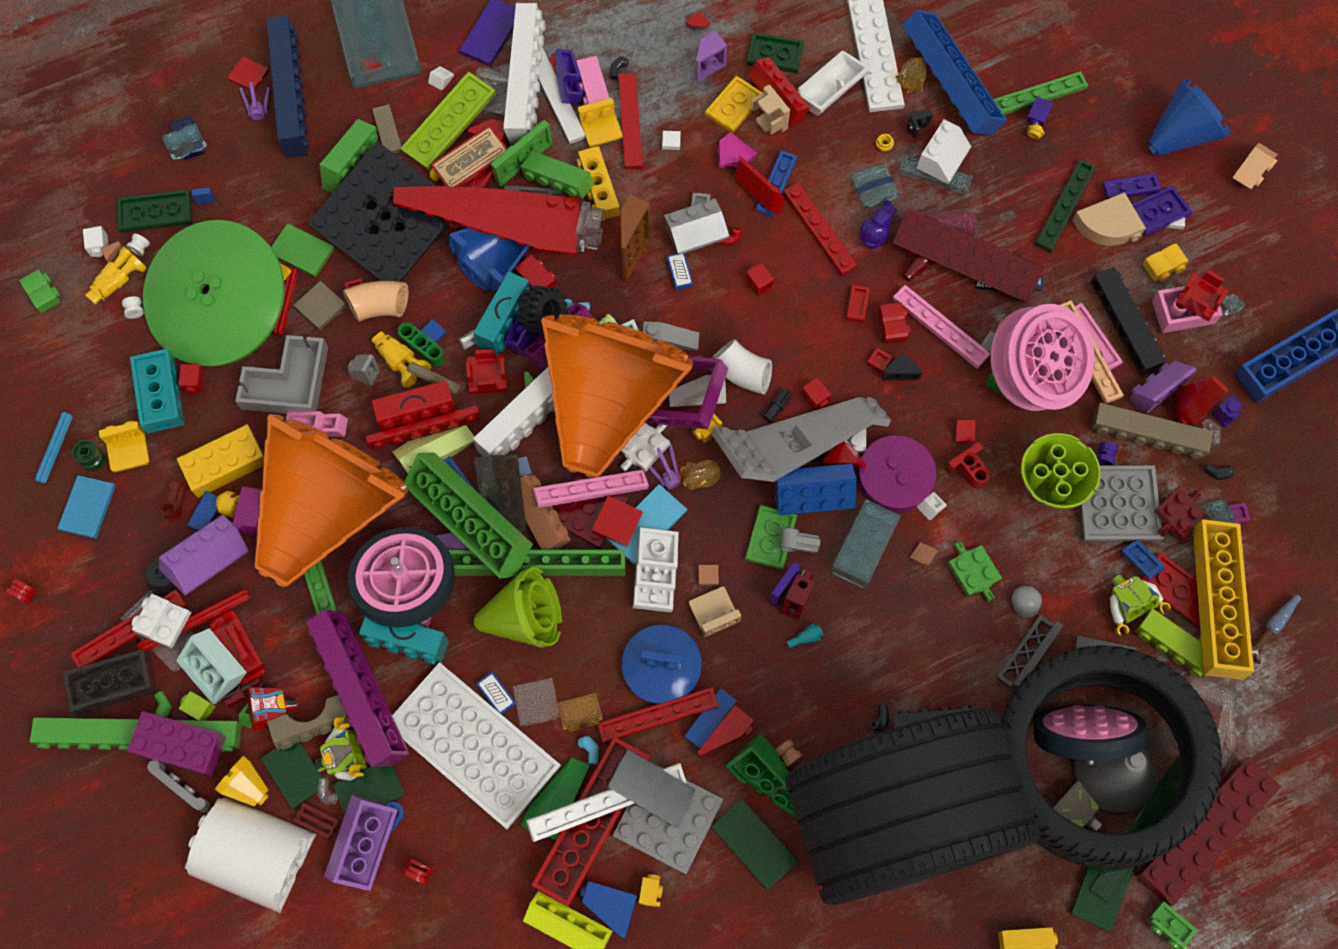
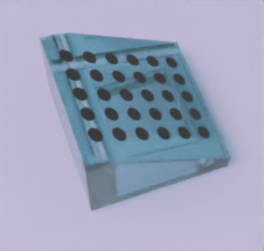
[1220,294,1246,316]

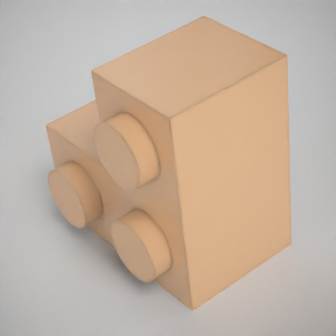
[1233,143,1278,189]

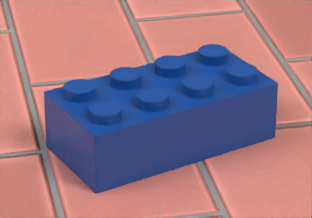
[775,464,856,515]

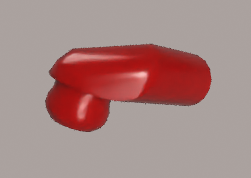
[717,227,742,245]

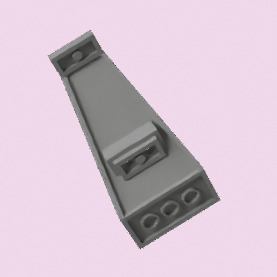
[711,397,891,482]

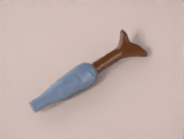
[1252,594,1302,664]

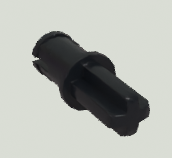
[762,389,792,423]

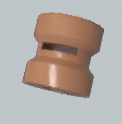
[775,739,803,768]

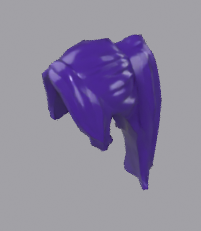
[860,200,898,249]

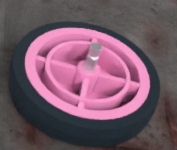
[348,527,455,628]
[1033,705,1147,765]

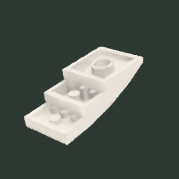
[633,527,679,612]

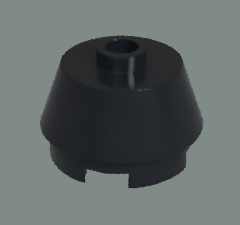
[146,559,178,596]

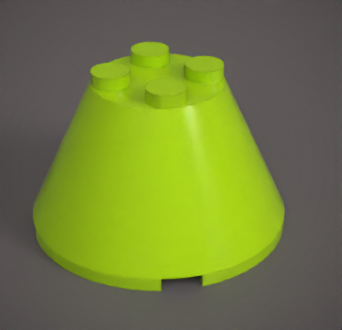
[1021,433,1101,509]

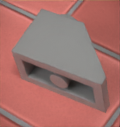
[348,354,380,386]

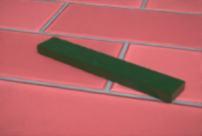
[1035,159,1097,253]

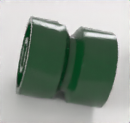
[72,439,106,472]

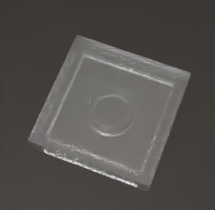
[513,678,560,727]

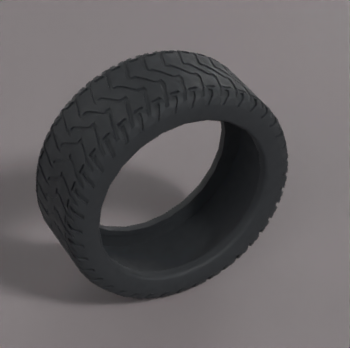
[1000,645,1222,869]

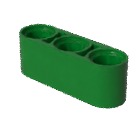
[398,323,445,367]

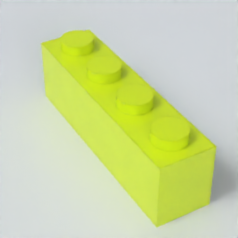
[523,891,613,949]

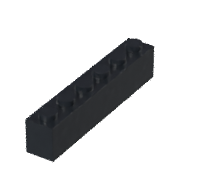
[1090,266,1166,376]

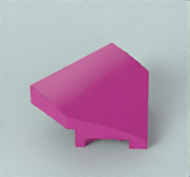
[716,132,757,168]

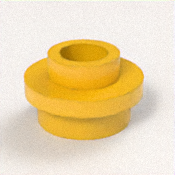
[1027,124,1045,140]
[876,134,894,151]

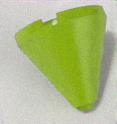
[474,567,562,648]

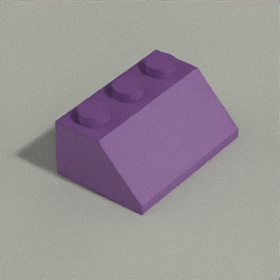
[1128,361,1197,414]

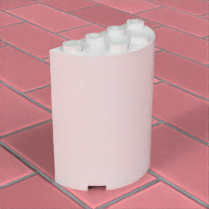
[185,797,316,913]

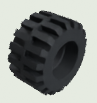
[517,286,568,334]

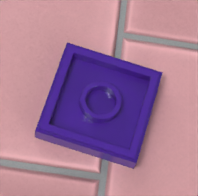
[769,562,800,607]

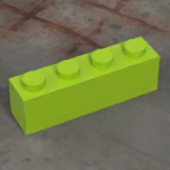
[1134,609,1206,679]

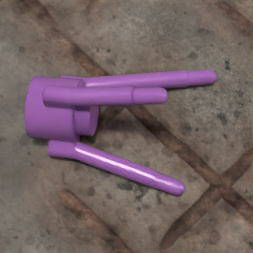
[239,82,270,120]
[649,445,682,490]

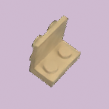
[689,587,741,638]

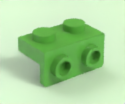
[1146,901,1198,949]

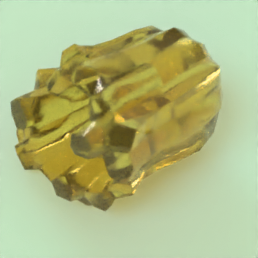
[895,57,928,94]
[680,460,721,491]

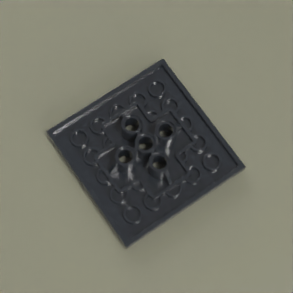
[307,141,450,282]

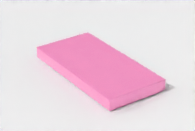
[1075,303,1123,380]

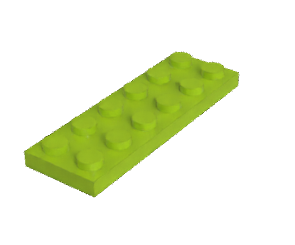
[400,71,496,171]

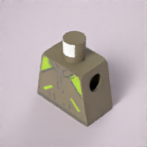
[1052,781,1102,831]

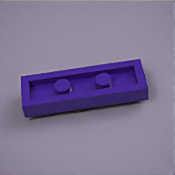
[1102,173,1161,200]

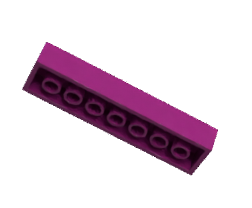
[306,610,410,767]

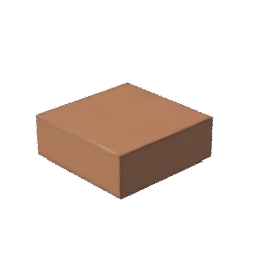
[699,565,719,586]

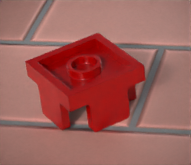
[1175,270,1228,322]
[466,349,507,394]

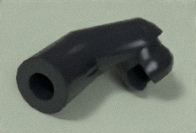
[609,56,629,80]

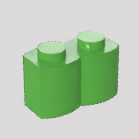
[19,269,61,313]

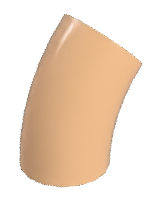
[343,281,409,322]

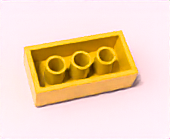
[177,424,264,498]

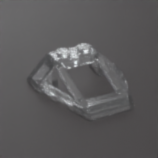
[1150,676,1236,773]

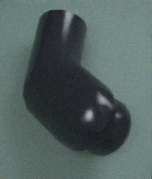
[1204,463,1235,480]
[869,704,889,732]

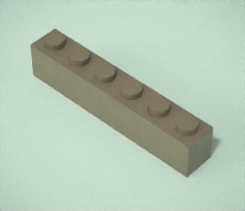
[1091,403,1213,459]

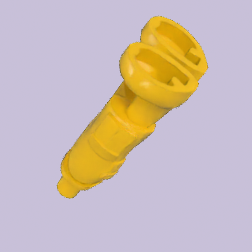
[86,246,148,305]
[371,331,431,389]

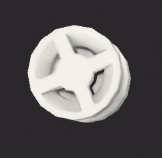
[126,234,150,256]
[122,297,144,319]

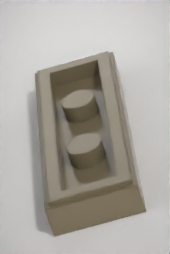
[372,104,402,154]

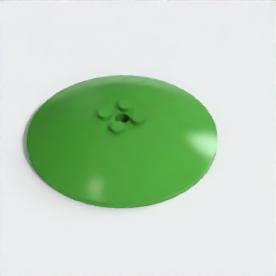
[143,220,285,367]

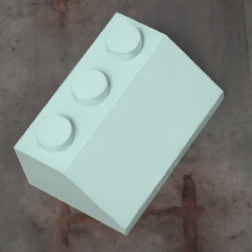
[176,629,246,705]

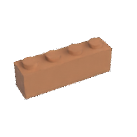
[508,475,571,550]

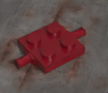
[1154,486,1205,540]

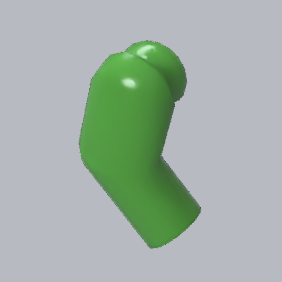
[154,691,172,718]

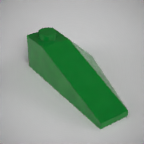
[725,734,795,816]
[520,757,590,841]

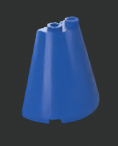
[449,228,530,291]

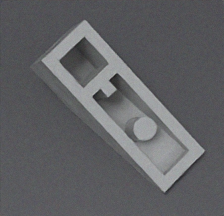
[643,321,699,351]

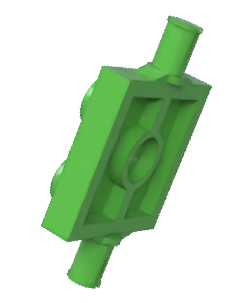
[947,541,1002,602]

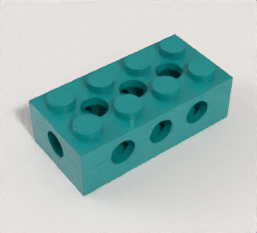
[130,349,185,434]

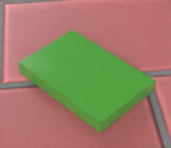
[271,223,335,278]
[745,505,797,570]

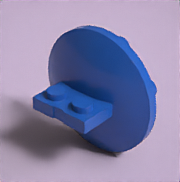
[622,625,702,704]

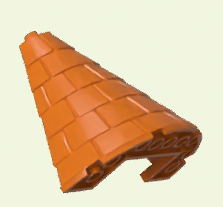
[541,314,693,478]
[254,414,408,587]

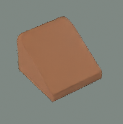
[101,241,122,263]
[910,542,938,569]

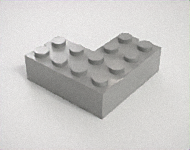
[236,335,328,414]

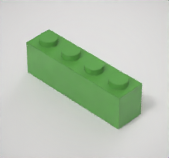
[520,151,594,199]

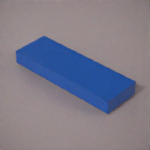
[684,689,737,749]

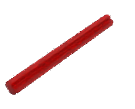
[137,589,250,653]

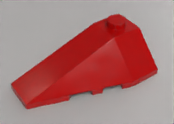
[1173,376,1228,426]

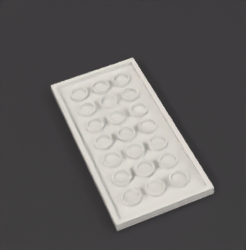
[392,662,561,830]

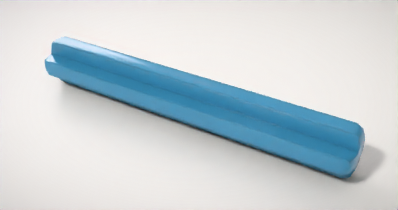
[35,412,73,484]

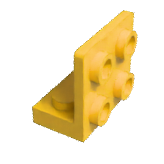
[578,98,623,148]

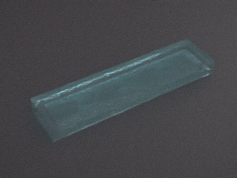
[899,155,973,194]

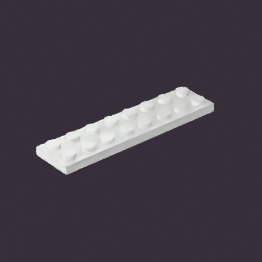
[847,0,905,112]

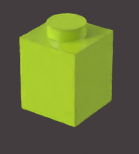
[179,691,216,721]

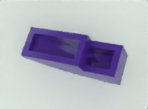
[555,49,583,105]

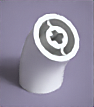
[713,339,772,395]

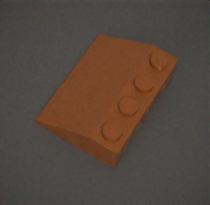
[620,194,651,282]

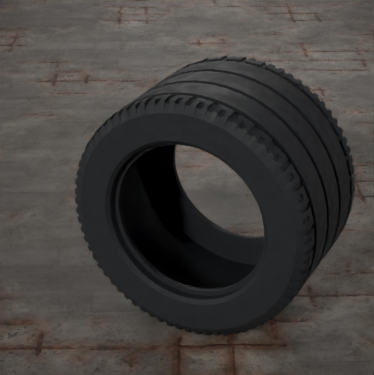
[785,709,1041,906]

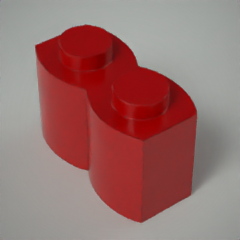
[878,302,911,344]

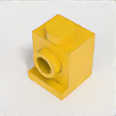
[692,414,723,443]
[639,874,663,908]

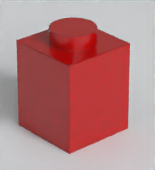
[746,263,774,296]
[178,364,205,394]
[801,377,831,411]

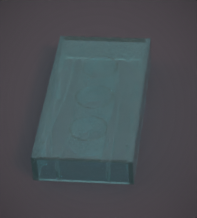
[331,0,422,89]

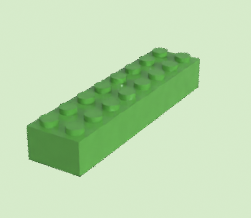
[404,453,533,578]

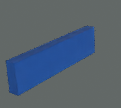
[756,150,797,218]

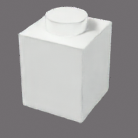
[83,226,108,257]

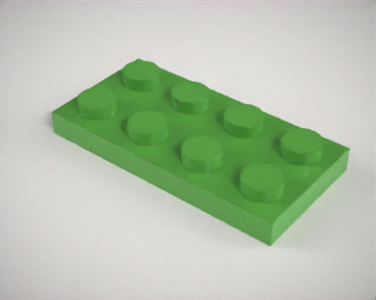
[491,120,553,187]

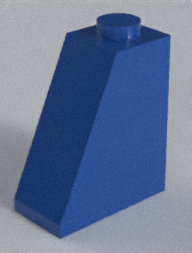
[580,881,637,939]

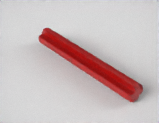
[272,267,298,336]

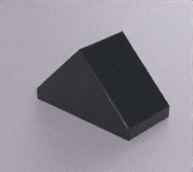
[882,352,922,381]

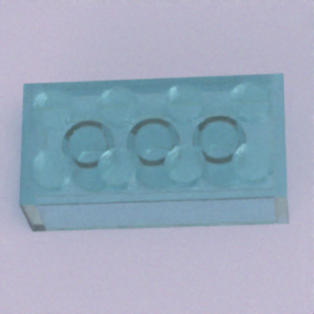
[830,499,901,589]

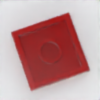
[592,495,643,547]

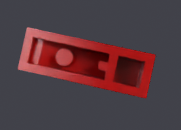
[697,705,754,758]

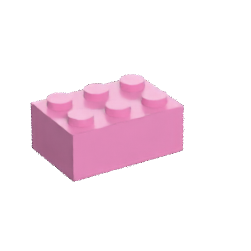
[1151,286,1223,333]

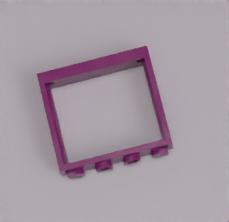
[645,356,728,429]

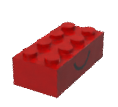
[372,380,456,432]

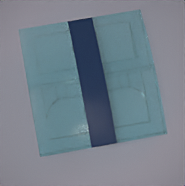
[851,164,900,209]

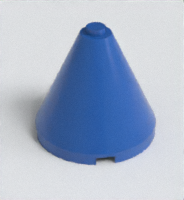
[1148,78,1231,156]

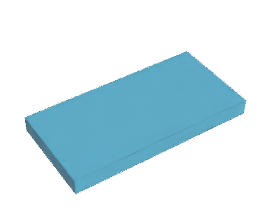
[606,484,687,565]

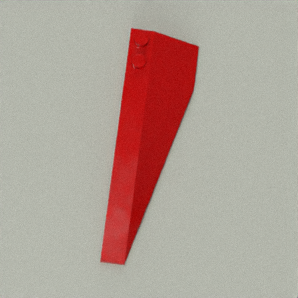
[393,186,579,255]

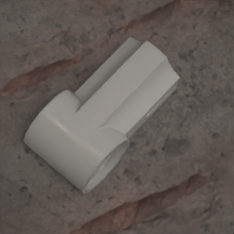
[780,528,820,553]

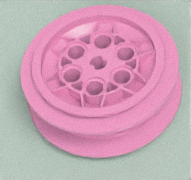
[991,304,1095,411]

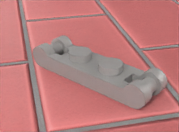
[147,760,211,813]

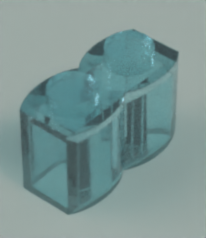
[162,124,207,159]

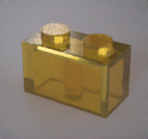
[557,693,603,731]

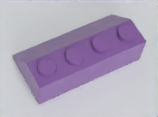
[159,515,248,596]
[324,795,398,891]

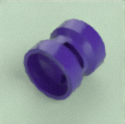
[1096,442,1118,466]

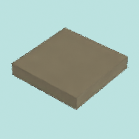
[294,281,347,330]

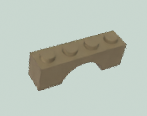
[267,695,350,750]

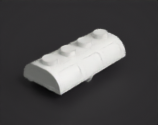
[798,51,870,115]

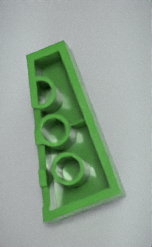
[320,119,378,193]

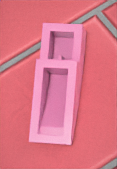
[286,411,348,437]

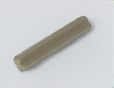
[407,362,460,394]

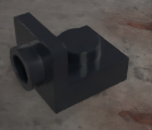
[907,109,933,138]

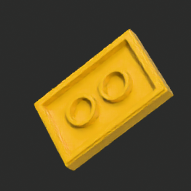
[705,76,762,133]

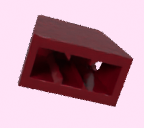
[780,570,815,620]

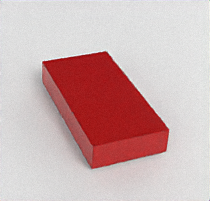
[846,284,870,323]

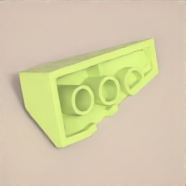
[392,425,474,474]

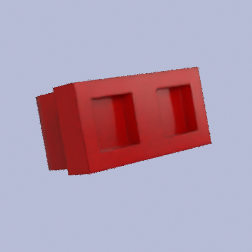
[945,442,990,489]

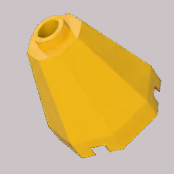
[215,756,269,807]

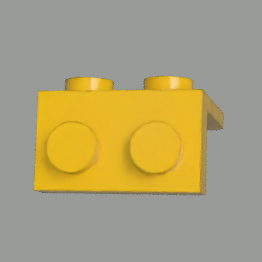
[99,421,150,472]

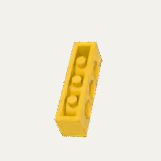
[576,146,620,221]

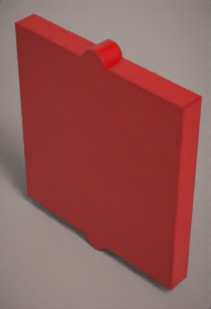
[227,56,269,90]

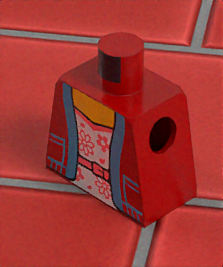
[247,687,297,732]

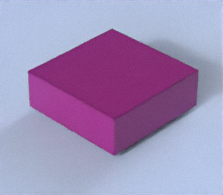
[1224,503,1251,524]

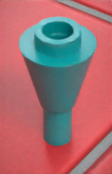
[787,623,823,648]

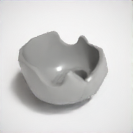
[1011,586,1042,618]

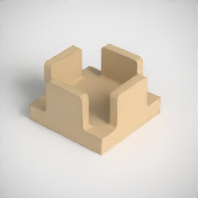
[751,85,790,134]

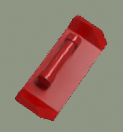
[735,156,785,213]
[208,608,266,685]

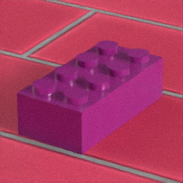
[127,711,226,777]

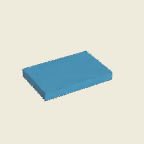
[57,475,116,539]

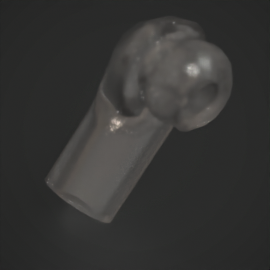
[1202,419,1221,446]
[317,778,338,805]

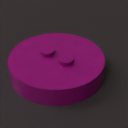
[858,435,936,513]

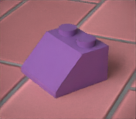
[696,31,727,82]

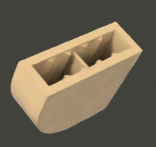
[1072,192,1146,246]

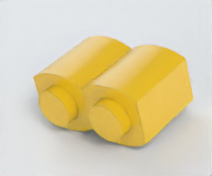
[1142,243,1189,282]

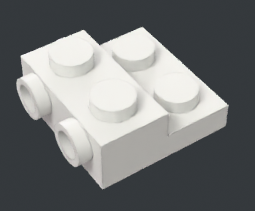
[132,594,191,648]

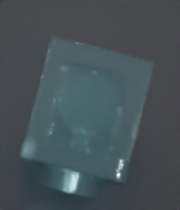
[1205,500,1235,523]

